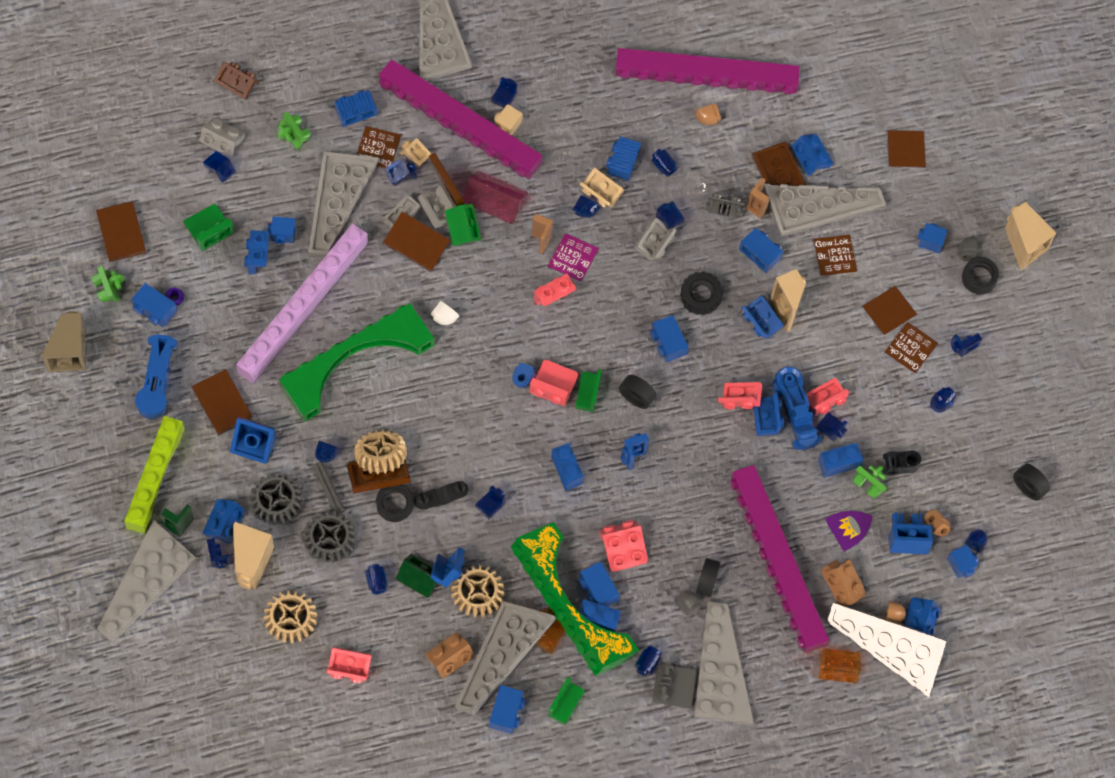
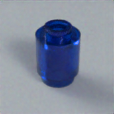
[651,149,678,177]
[365,564,388,595]
[634,646,662,677]

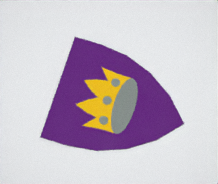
[825,511,873,552]

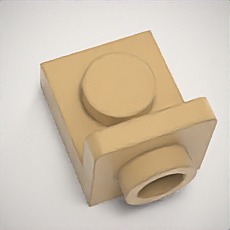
[399,138,431,167]

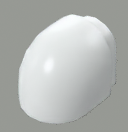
[431,301,459,325]

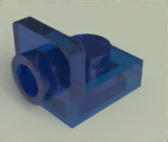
[491,77,518,108]
[203,151,236,182]
[385,158,417,186]
[656,201,685,230]
[950,333,982,357]
[816,412,848,442]
[475,485,506,520]
[207,538,231,569]

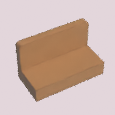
[746,177,770,219]
[532,214,553,254]

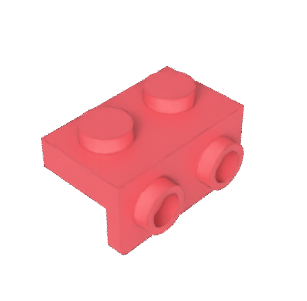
[534,274,576,307]
[806,377,849,416]
[718,382,762,409]
[326,647,372,683]

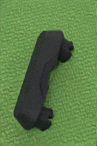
[414,481,468,510]

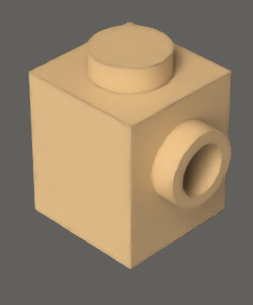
[494,104,523,135]

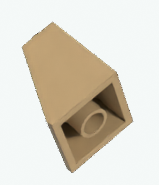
[1005,202,1056,270]
[233,522,274,590]

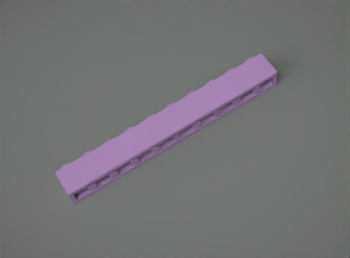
[236,224,368,383]

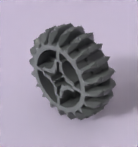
[249,473,303,525]
[303,510,356,563]

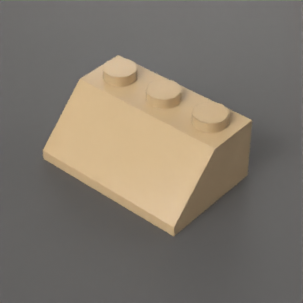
[770,269,806,332]

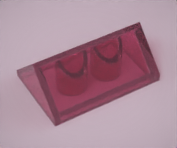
[463,171,528,224]

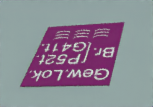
[548,233,599,282]

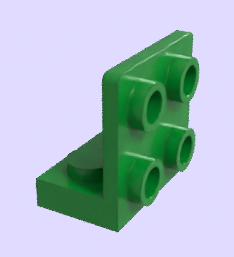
[183,204,234,251]

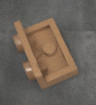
[823,559,867,606]
[425,632,474,679]

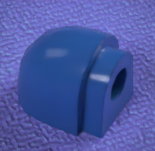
[512,363,536,388]

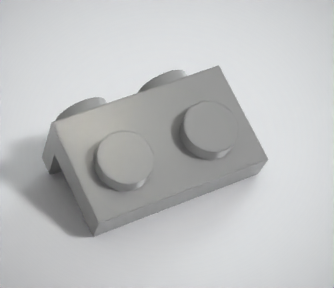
[199,117,245,157]
[418,184,456,228]
[634,217,677,261]

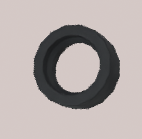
[962,257,999,294]
[619,374,657,409]
[1013,463,1050,501]
[376,484,413,522]
[696,558,721,597]

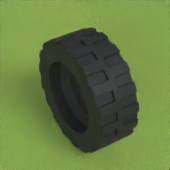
[680,271,723,315]

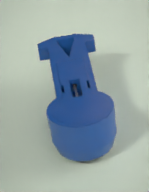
[135,334,178,420]
[772,367,822,451]

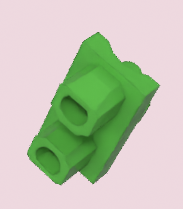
[277,112,311,149]
[91,266,125,303]
[852,465,888,499]

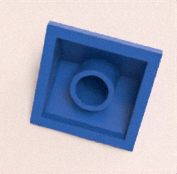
[230,417,276,464]

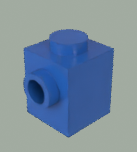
[268,216,296,244]
[917,223,947,253]
[947,545,978,578]

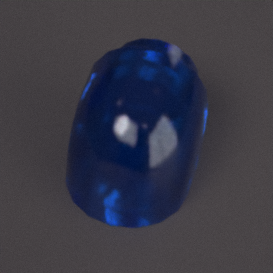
[572,195,600,218]
[930,387,956,413]
[315,440,340,463]
[965,529,988,553]

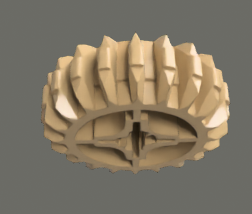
[354,429,407,475]
[451,564,505,618]
[263,590,318,644]

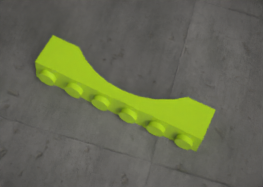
[124,416,185,534]

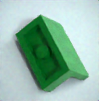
[445,204,481,246]
[575,369,602,412]
[548,677,585,726]

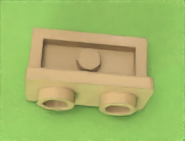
[579,168,625,207]

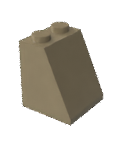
[42,311,86,372]

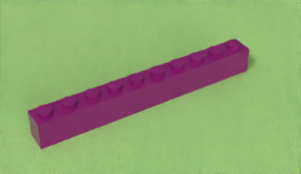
[615,48,800,94]
[379,59,542,179]
[729,465,829,653]

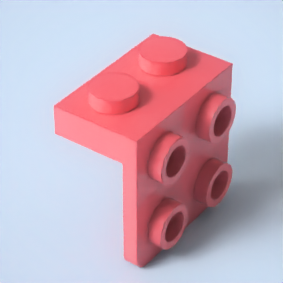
[529,360,578,407]
[598,520,648,572]

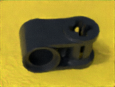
[883,450,921,476]

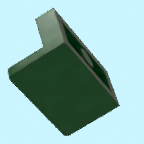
[161,504,194,537]
[396,553,437,598]

